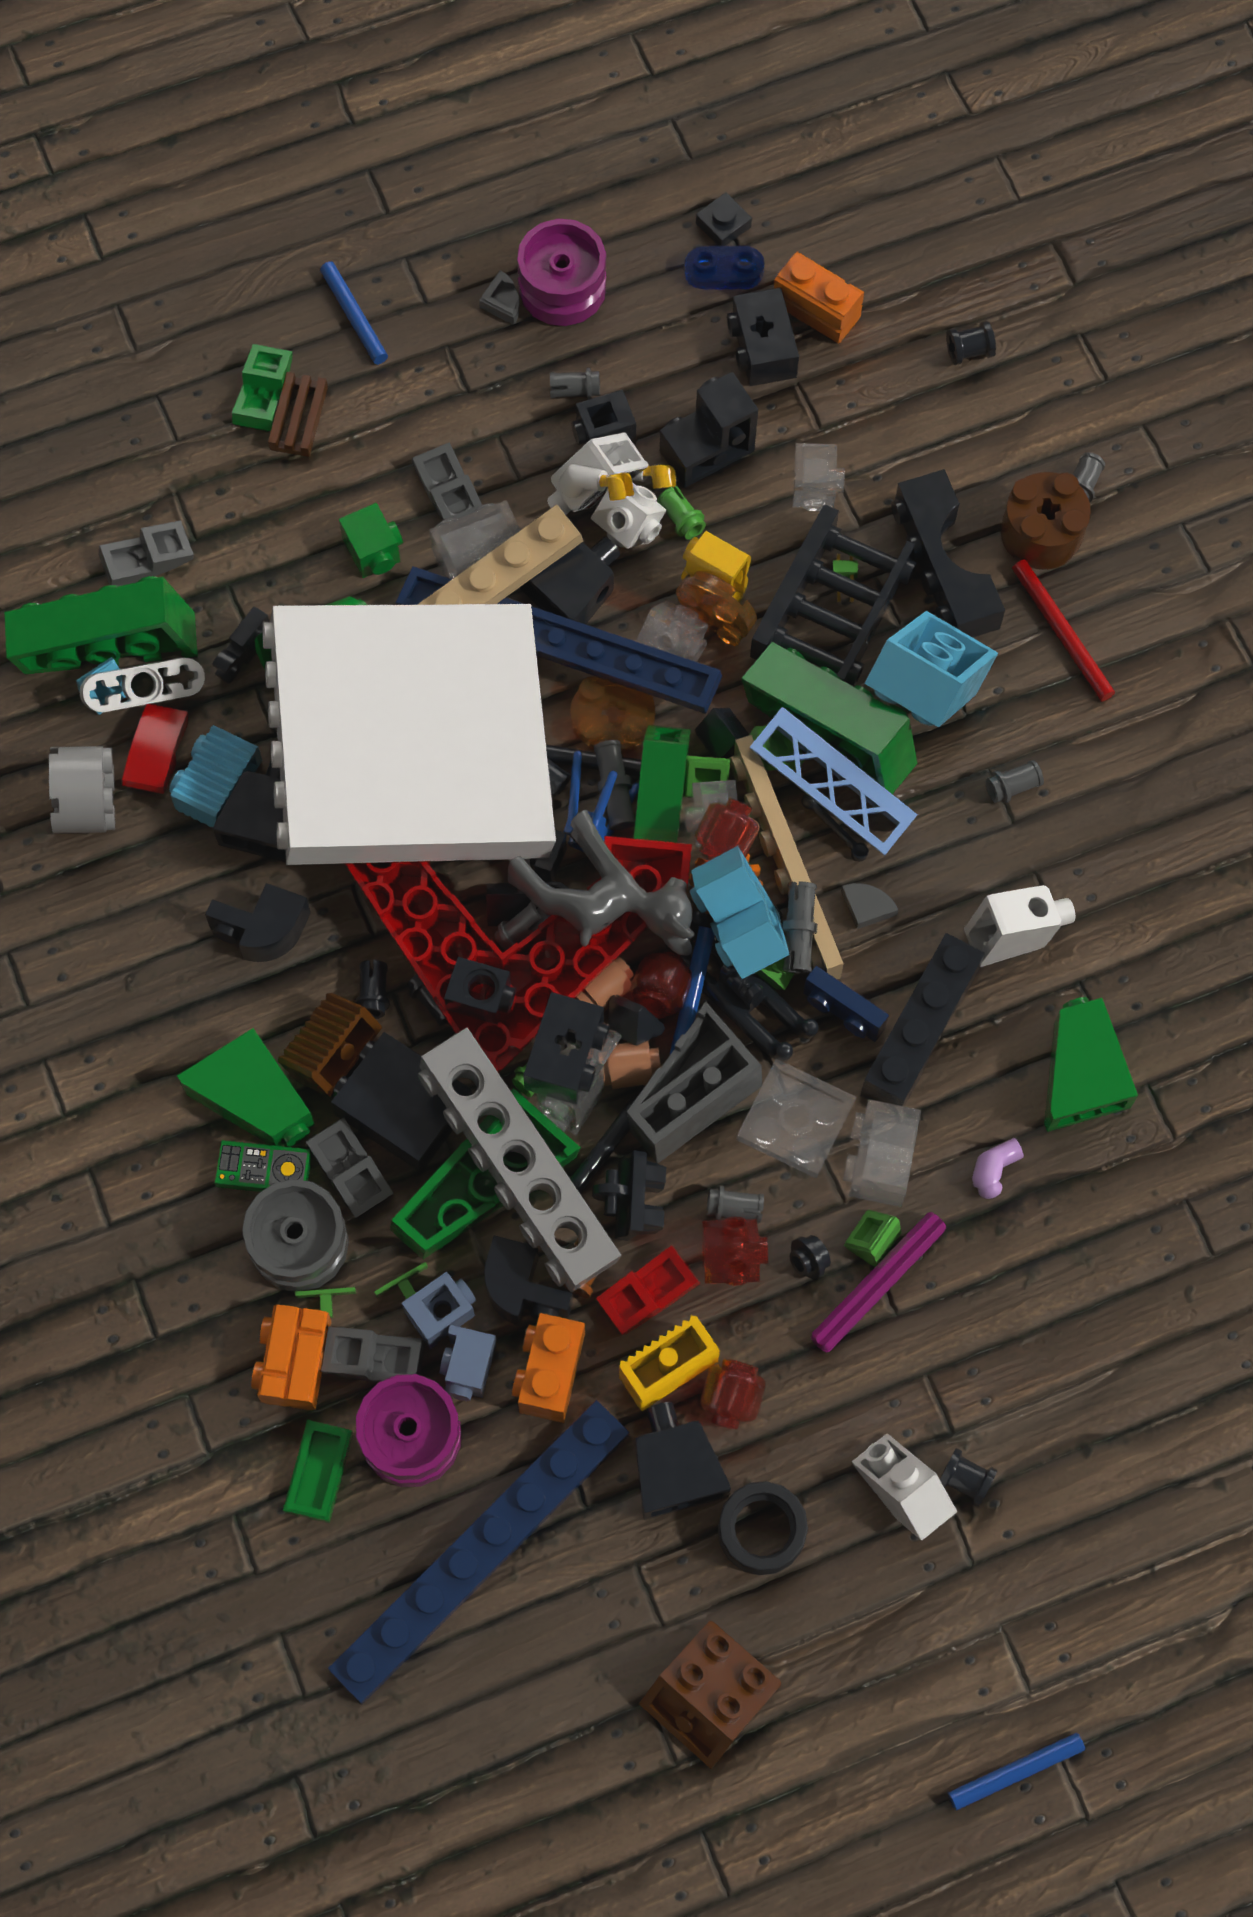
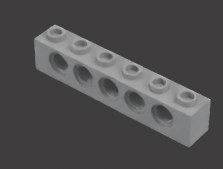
[418,1028,621,1292]

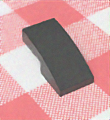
[412,442,485,529]
[98,520,194,586]
[305,1118,394,1218]
[321,1326,425,1383]

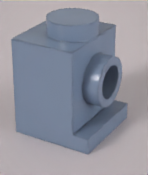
[402,1272,476,1350]
[439,1325,497,1401]

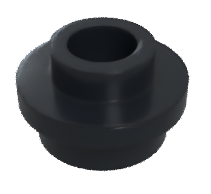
[789,1235,831,1280]

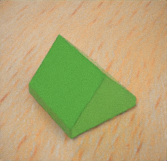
[684,756,730,800]
[844,1209,902,1267]

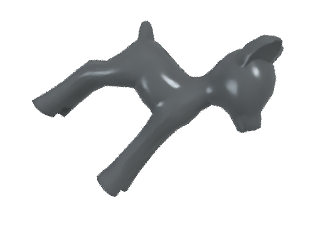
[508,810,694,956]

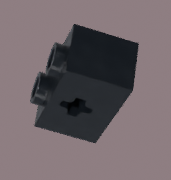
[727,288,799,387]
[523,992,610,1105]

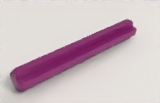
[811,1212,946,1353]

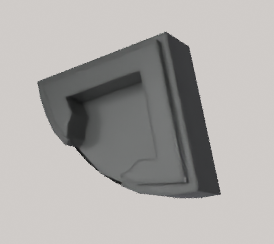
[479,270,520,325]
[841,883,898,929]

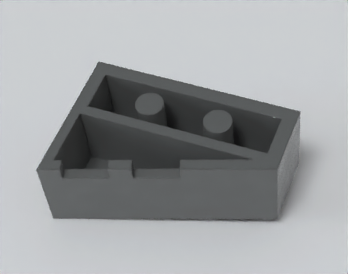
[627,1002,762,1164]

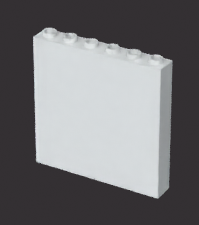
[263,604,556,865]

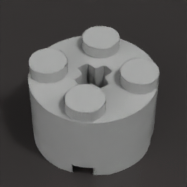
[49,746,115,834]

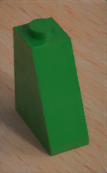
[634,725,691,843]
[1044,997,1138,1132]
[177,1028,315,1146]

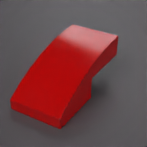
[122,704,188,794]
[596,1245,701,1336]

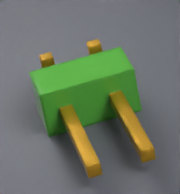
[832,554,858,602]

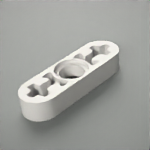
[80,658,205,712]

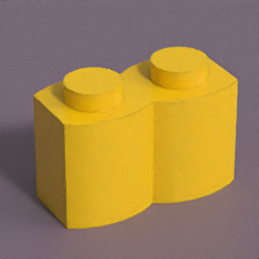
[681,531,751,618]

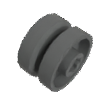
[242,1179,349,1292]

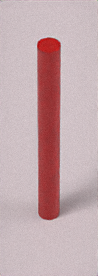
[1012,559,1115,702]

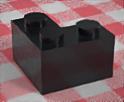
[659,372,759,488]

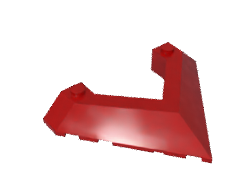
[345,836,692,1073]

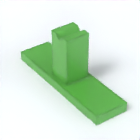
[374,1262,428,1300]
[295,1287,356,1318]

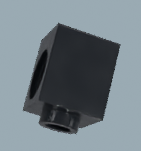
[444,957,516,1025]

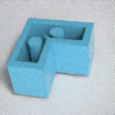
[690,846,790,979]

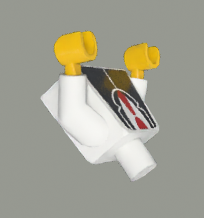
[547,433,676,515]

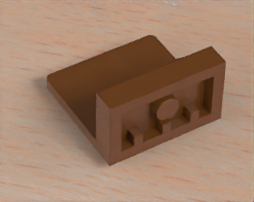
[639,1621,781,1769]

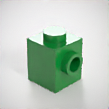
[339,502,403,578]

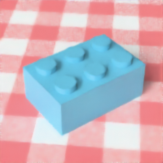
[864,611,998,728]

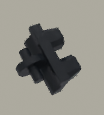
[592,1150,666,1241]

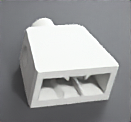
[964,885,1075,967]

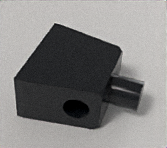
[519,537,620,624]
[213,760,286,862]
[635,1402,731,1520]

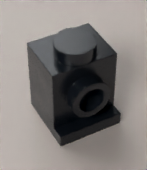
[571,389,636,445]

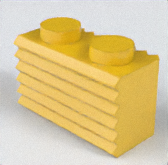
[619,1315,720,1411]

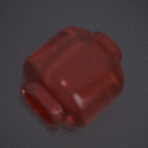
[695,797,760,858]
[630,952,692,1019]
[700,1358,766,1430]

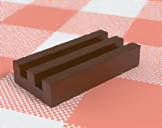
[268,372,328,457]

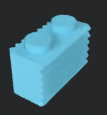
[170,725,262,827]

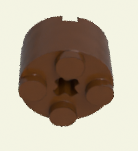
[1001,472,1091,570]

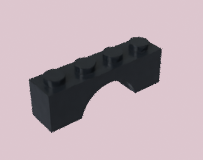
[891,469,1005,638]
[860,933,985,1116]

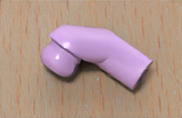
[972,1138,1024,1199]

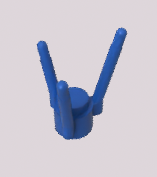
[563,750,639,852]

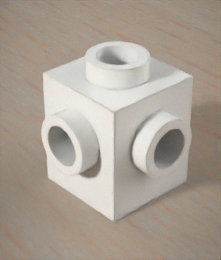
[590,482,667,549]

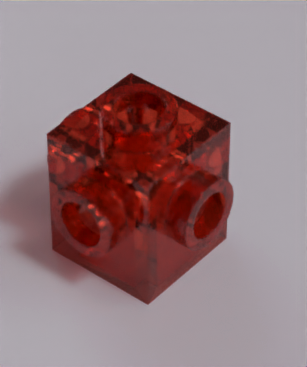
[702,1217,768,1286]

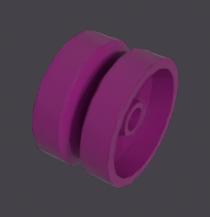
[517,219,606,326]
[356,1374,461,1487]

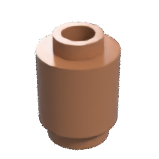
[575,957,634,1012]
[596,1040,661,1089]

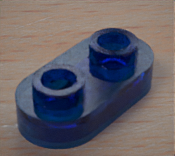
[684,246,765,289]

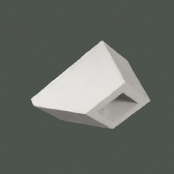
[852,1433,957,1541]

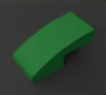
[232,344,293,431]

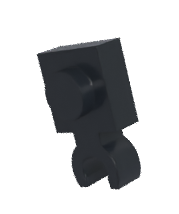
[212,606,269,683]

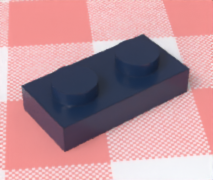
[803,966,889,1042]

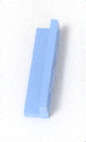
[750,707,918,856]

